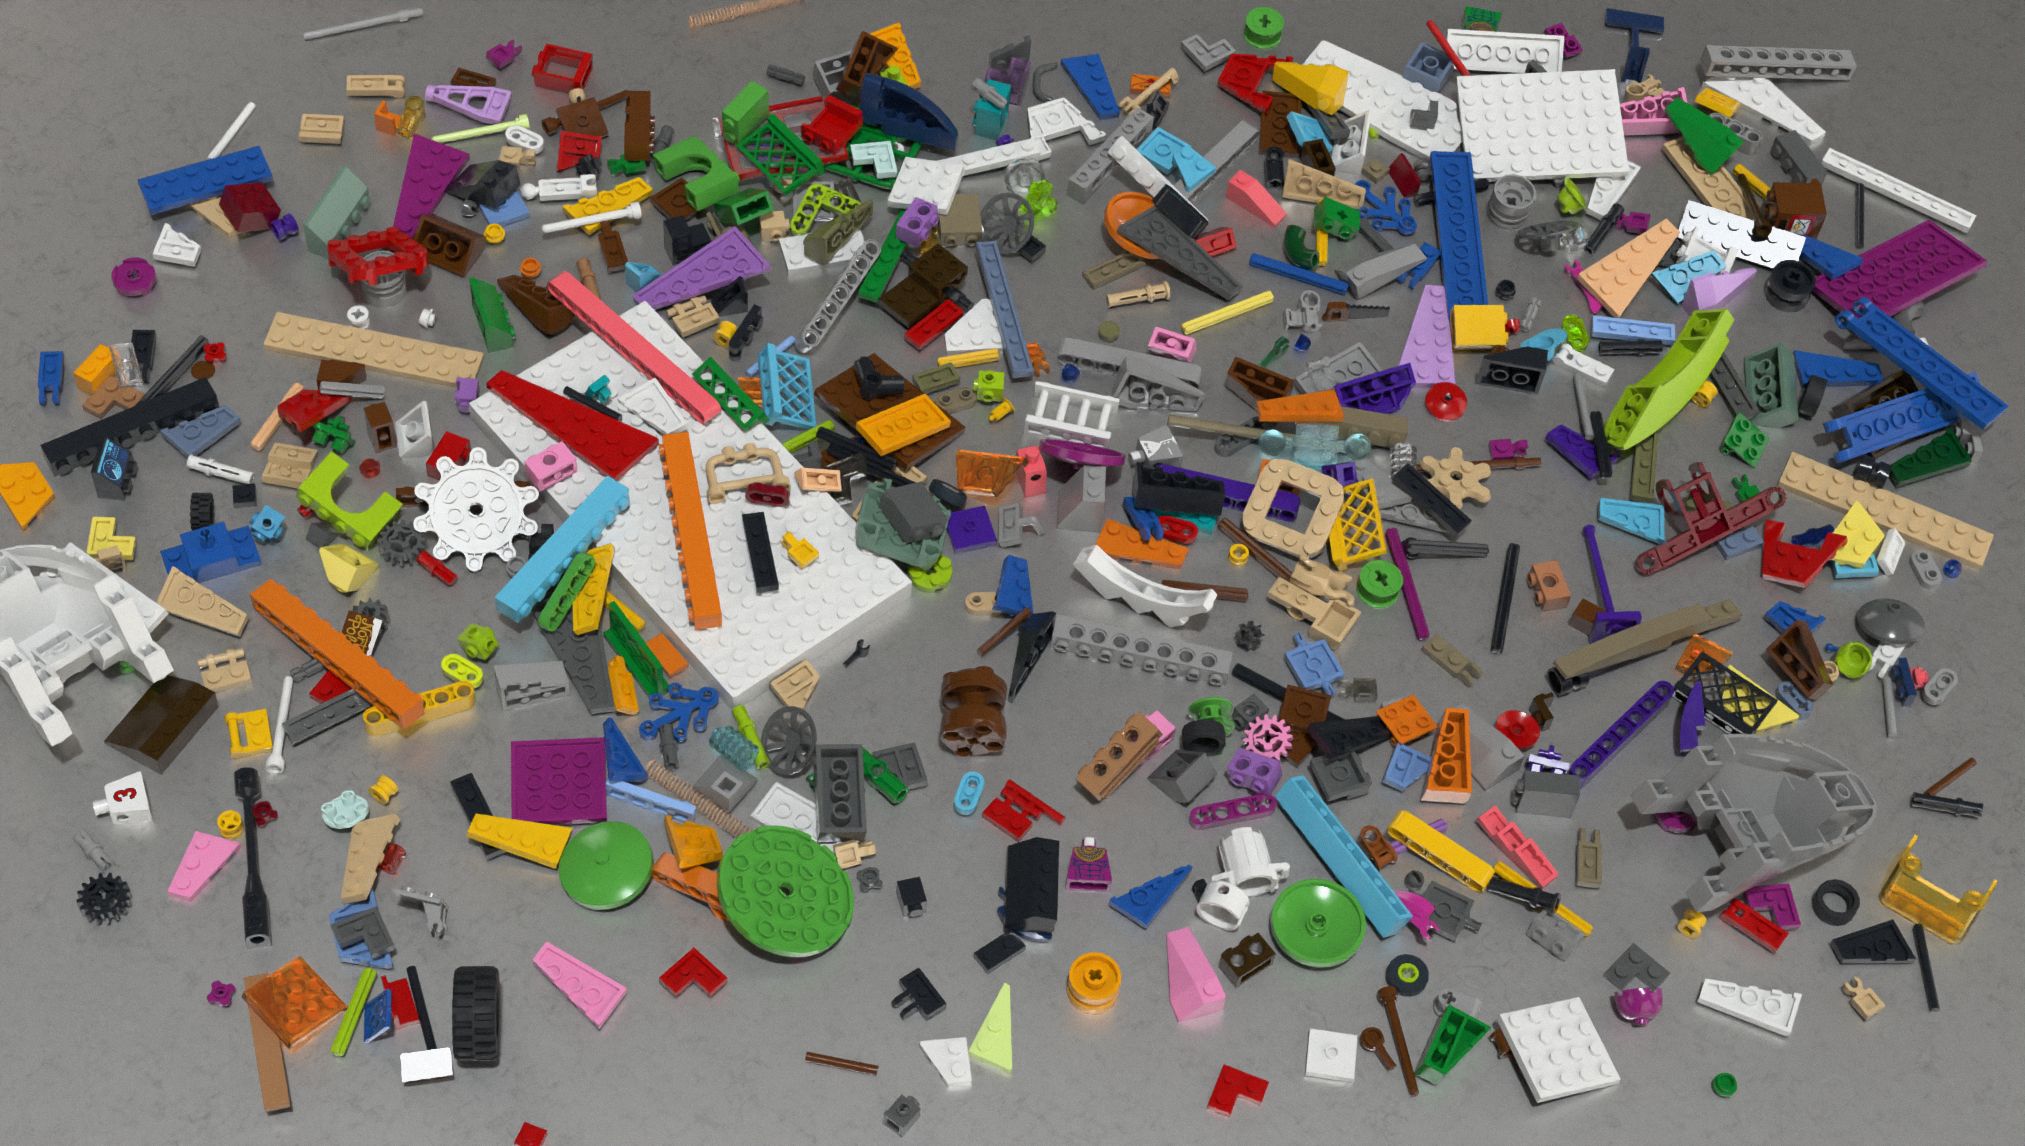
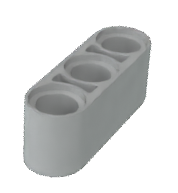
[1709,113,1763,155]

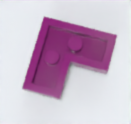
[1743,883,1801,930]

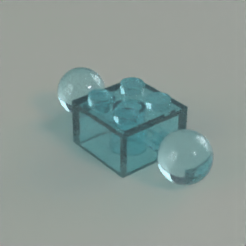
[1258,422,1371,468]

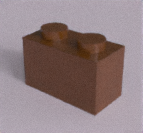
[364,402,397,453]

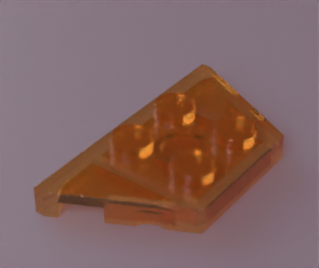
[956,450,1029,497]

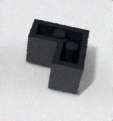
[663,215,712,265]

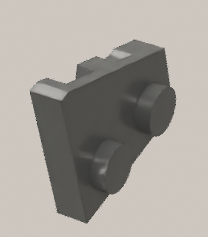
[872,742,928,790]

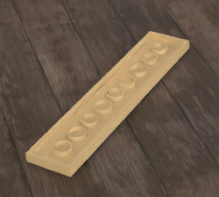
[263,312,485,388]
[1777,451,1994,571]

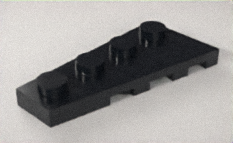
[1307,716,1393,759]

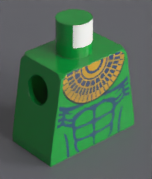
[1462,6,1502,32]

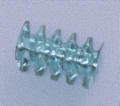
[709,725,759,771]

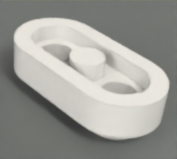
[505,126,544,154]

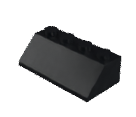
[1004,837,1059,935]

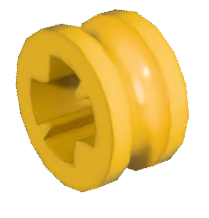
[1228,544,1249,566]

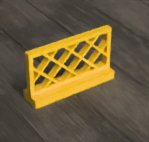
[1329,478,1387,571]

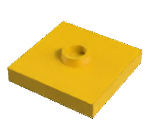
[1695,88,1741,118]

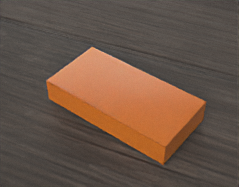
[646,633,689,679]

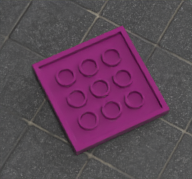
[511,737,607,825]

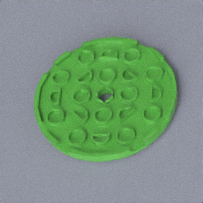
[717,825,854,957]

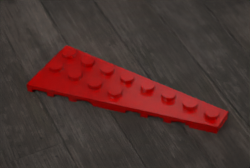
[486,370,659,481]

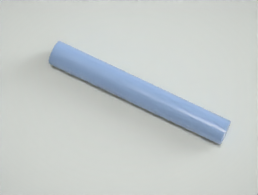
[745,336,795,378]

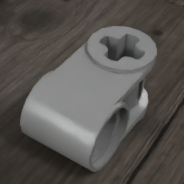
[1433,988,1482,1020]

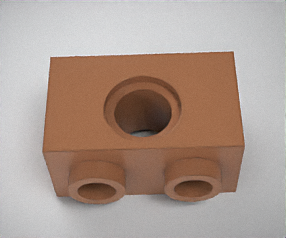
[1527,560,1571,612]

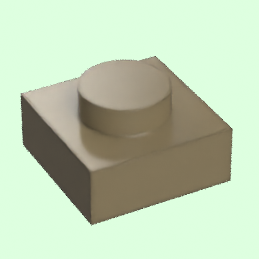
[1361,157,1390,184]

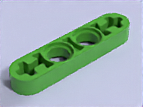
[538,552,595,631]

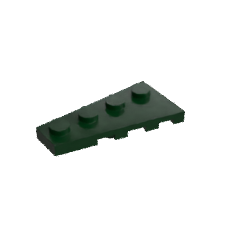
[1889,428,1972,487]

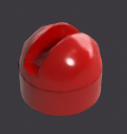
[1505,319,1520,335]

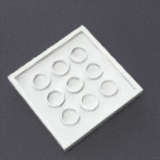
[1496,997,1621,1103]

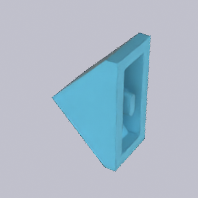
[625,262,662,292]

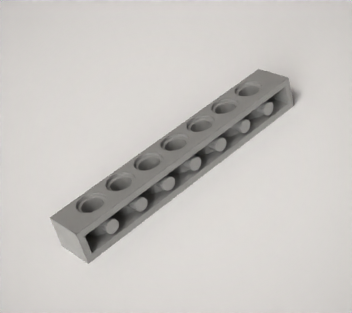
[1700,45,1857,80]
[1050,614,1233,686]

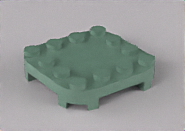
[855,478,951,570]

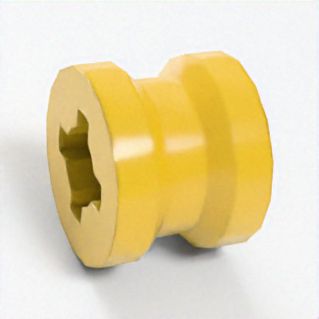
[713,321,738,348]
[1691,381,1718,407]
[368,775,398,805]
[217,810,244,840]
[1677,909,1707,938]

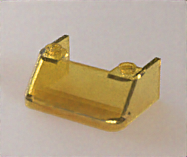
[1879,834,1998,945]

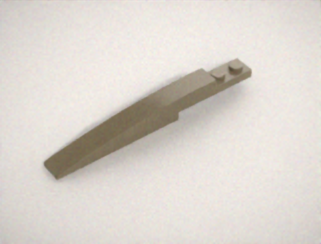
[1553,599,1743,679]

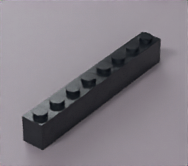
[40,377,219,477]

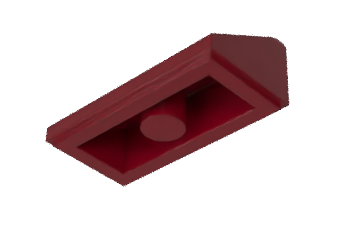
[1389,153,1421,198]

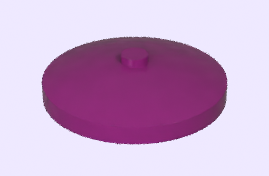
[1039,439,1126,470]

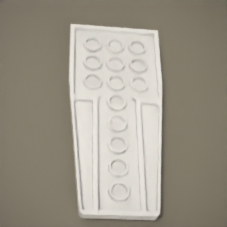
[1303,41,1463,159]

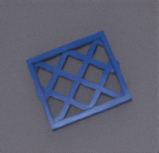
[364,989,392,1043]

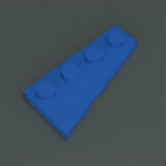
[1060,54,1120,120]

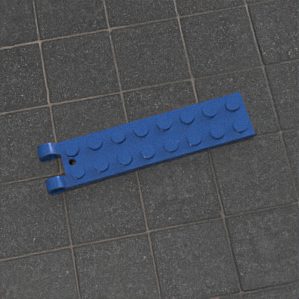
[1835,297,2009,430]
[1823,372,1980,464]

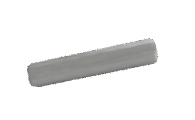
[319,381,385,399]

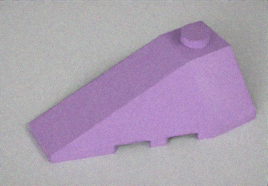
[1682,268,1757,316]

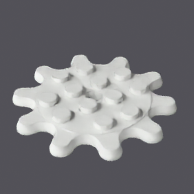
[413,447,539,572]

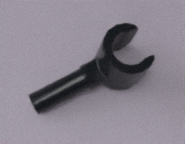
[843,639,870,667]
[1192,879,1207,903]

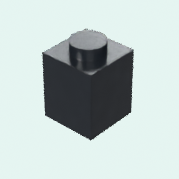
[896,877,927,917]

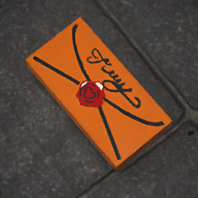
[1130,74,1171,97]

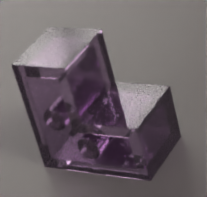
[984,57,1031,106]

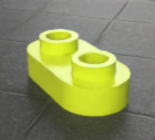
[441,654,483,689]

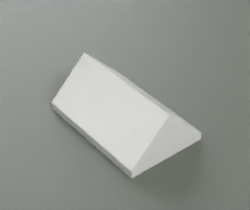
[1331,110,1371,175]

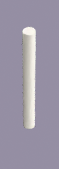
[206,102,256,160]

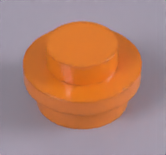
[520,258,541,278]

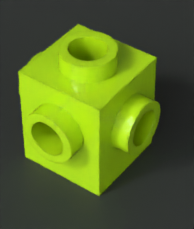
[973,370,1005,402]
[457,623,499,660]

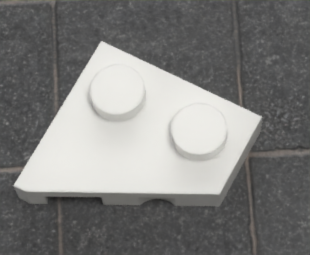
[152,223,201,267]
[919,1037,972,1088]

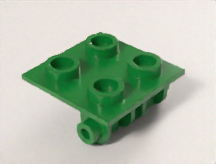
[1721,412,1770,468]

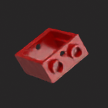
[532,43,593,93]

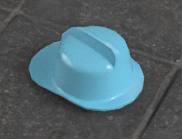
[1520,329,1567,361]

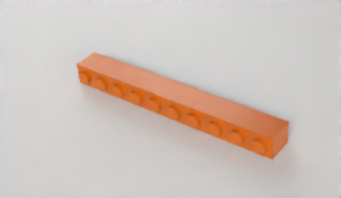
[659,432,722,630]
[250,579,425,730]

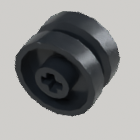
[1764,260,1816,313]

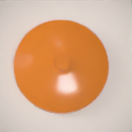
[1104,192,1161,259]

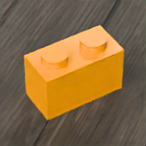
[73,343,122,395]

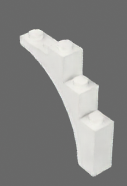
[1073,545,1217,628]

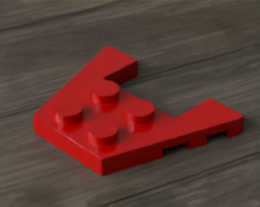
[1217,54,1294,114]
[1762,519,1848,588]

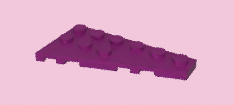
[393,133,470,239]

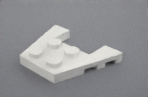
[1027,97,1106,162]

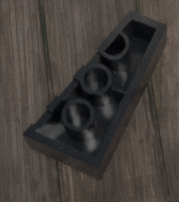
[1133,461,1225,516]

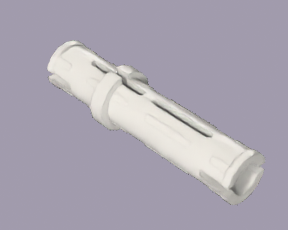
[187,455,255,484]

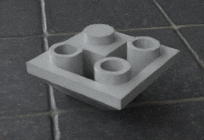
[692,755,757,813]

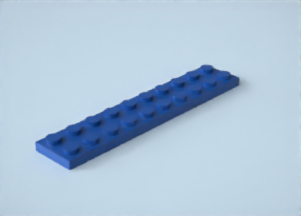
[1430,151,1488,322]

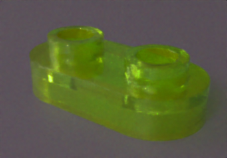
[1561,315,1590,352]

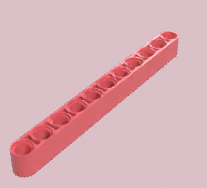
[547,271,721,424]

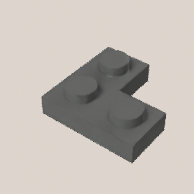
[331,906,395,959]
[1603,943,1670,992]

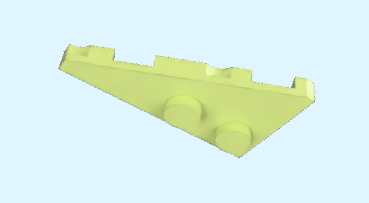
[968,983,1012,1074]

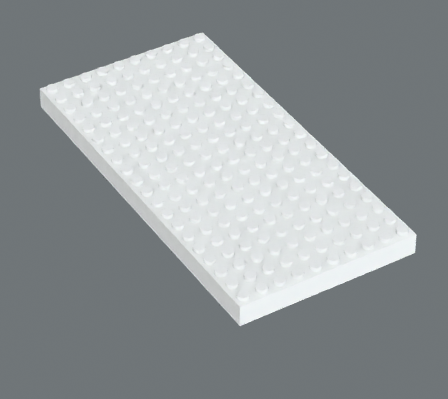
[469,301,912,710]

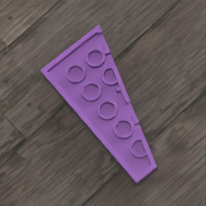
[632,226,772,310]

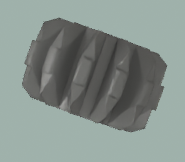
[352,598,390,635]

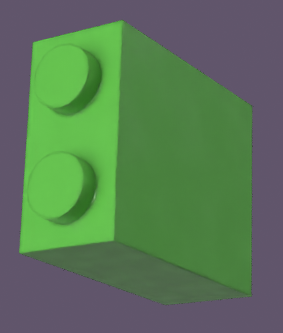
[722,81,769,145]

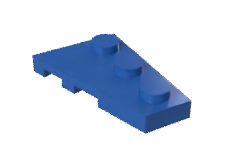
[1800,235,1863,280]

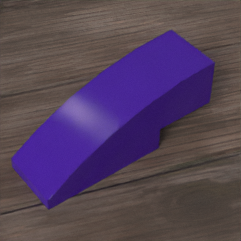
[1680,681,1706,754]

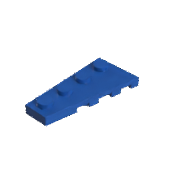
[1793,350,1883,388]

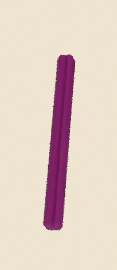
[1385,528,1430,640]

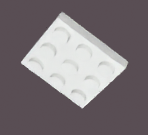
[887,157,965,215]

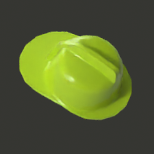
[1557,177,1587,214]

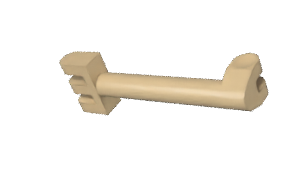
[1118,68,1179,116]

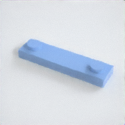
[1591,315,1676,345]
[606,779,696,823]

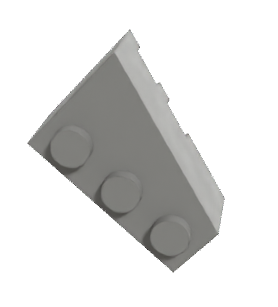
[813,50,852,99]

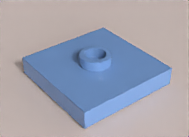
[477,189,530,227]

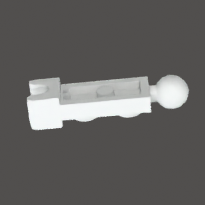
[520,174,597,201]

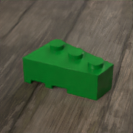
[1414,1004,1492,1085]

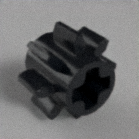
[575,154,602,176]
[1235,620,1265,649]

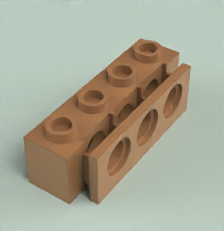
[1076,711,1163,802]

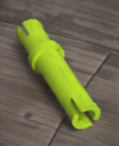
[732,705,771,770]

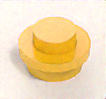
[484,224,505,243]

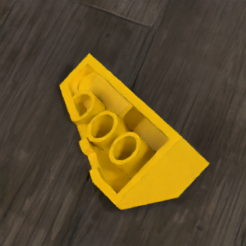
[1272,62,1349,115]

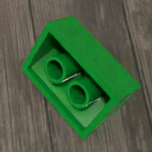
[469,277,516,353]

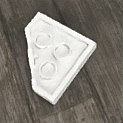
[944,299,1005,356]

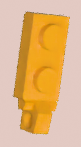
[608,655,639,716]

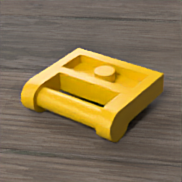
[224,709,273,759]

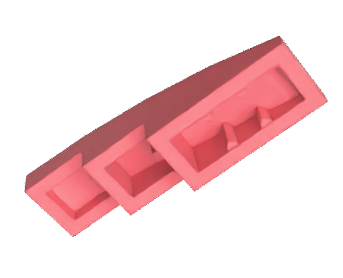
[1476,805,1559,888]

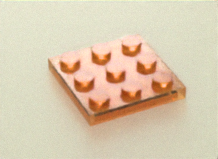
[242,956,348,1049]

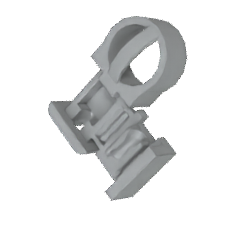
[1283,290,1322,332]

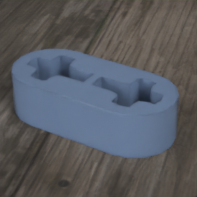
[1775,682,1813,720]

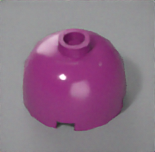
[1614,988,1663,1025]

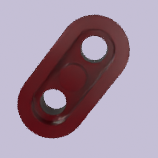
[745,482,790,507]

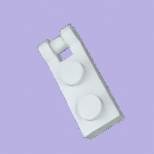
[1553,343,1615,388]

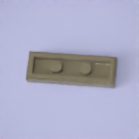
[1082,251,1145,290]

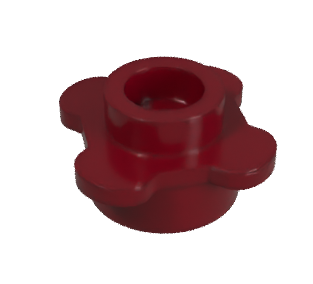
[253,801,278,827]

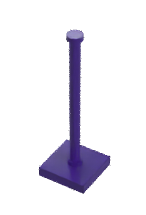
[1582,525,1642,644]

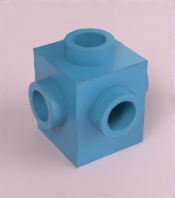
[249,505,285,543]

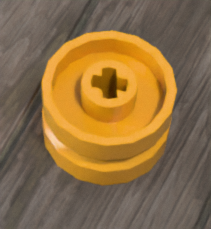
[1066,952,1121,1015]

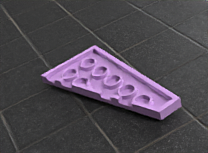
[1399,285,1456,388]

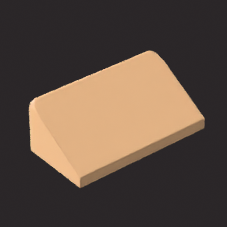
[795,468,842,492]

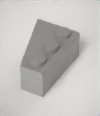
[493,661,570,712]

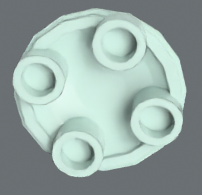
[321,790,369,829]

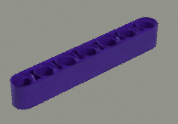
[1157,464,1301,522]
[1568,681,1674,789]

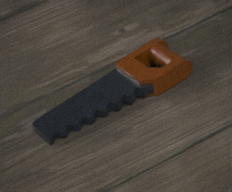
[1322,302,1390,322]

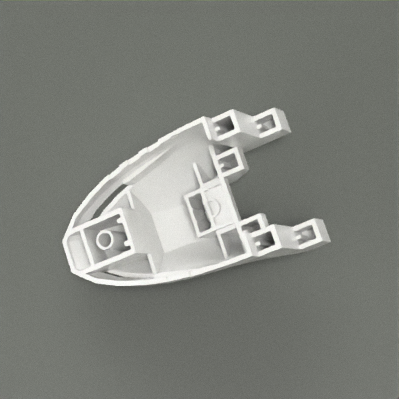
[0,545,174,746]

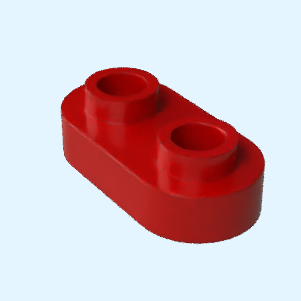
[1158,516,1198,544]

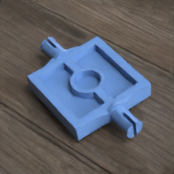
[1284,632,1345,697]

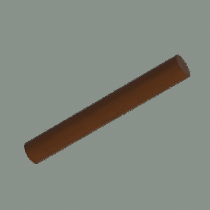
[977,607,1032,657]
[1924,758,1977,796]
[805,1052,879,1075]

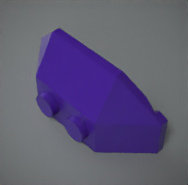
[1333,363,1416,414]

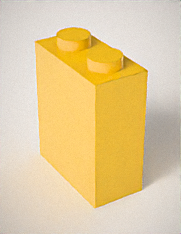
[1450,305,1509,351]

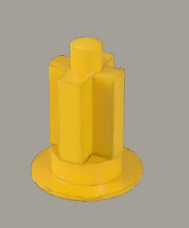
[988,398,1015,422]

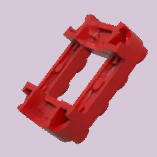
[327,227,429,285]

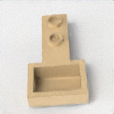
[1267,577,1361,650]

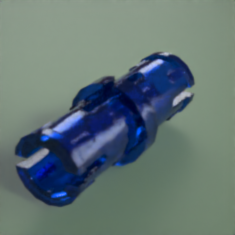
[1791,524,1835,546]

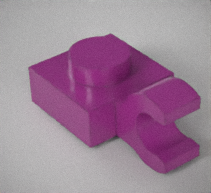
[1488,439,1528,460]

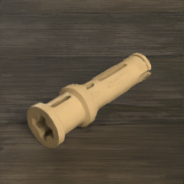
[1106,281,1171,307]

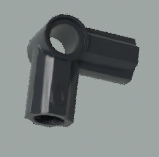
[854,357,904,399]

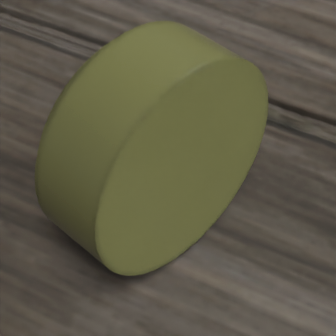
[1098,321,1120,342]

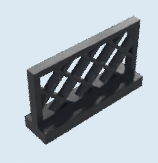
[1672,651,1778,734]

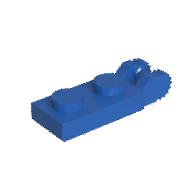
[1397,242,1440,289]
[38,351,64,405]
[1123,497,1164,540]

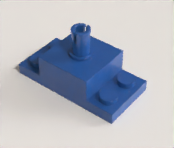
[160,522,262,583]

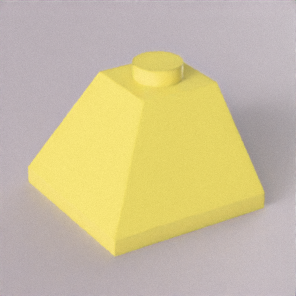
[319,543,380,593]

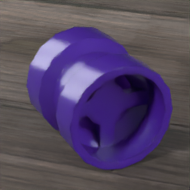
[270,213,299,241]

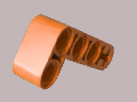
[651,852,729,921]

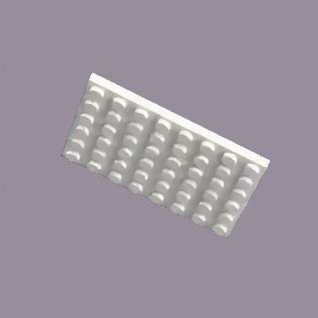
[1456,69,1629,182]

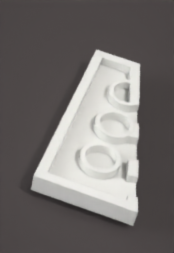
[1586,161,1641,220]
[1697,978,1802,1037]

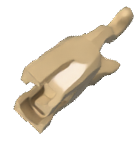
[1290,553,1355,606]

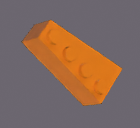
[1421,708,1472,804]

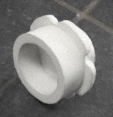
[419,309,437,329]

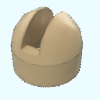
[568,88,586,104]

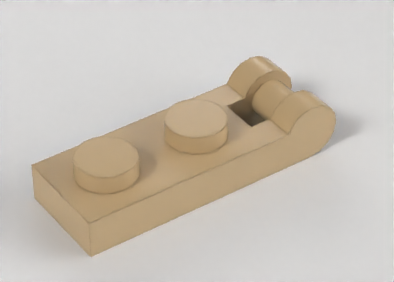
[346,75,405,98]

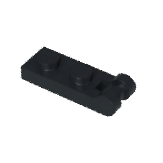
[729,304,763,361]

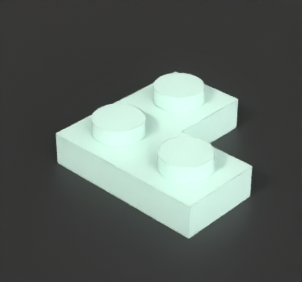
[850,141,897,179]

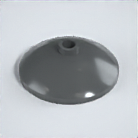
[1857,598,1925,644]

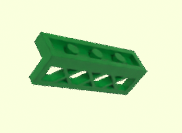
[692,356,770,432]

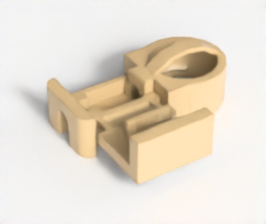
[1624,75,1666,102]
[95,545,127,572]

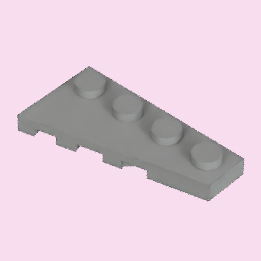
[1294,342,1382,394]
[1366,498,1452,534]

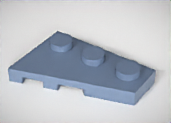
[160,405,241,458]

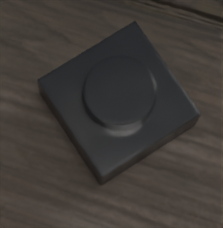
[1018,235,1046,262]
[232,483,257,509]

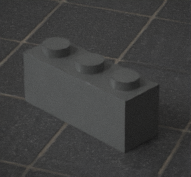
[1771,130,1828,186]

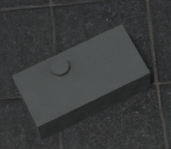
[813,744,867,842]

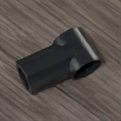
[1264,146,1284,189]

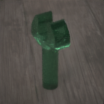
[1257,336,1290,368]

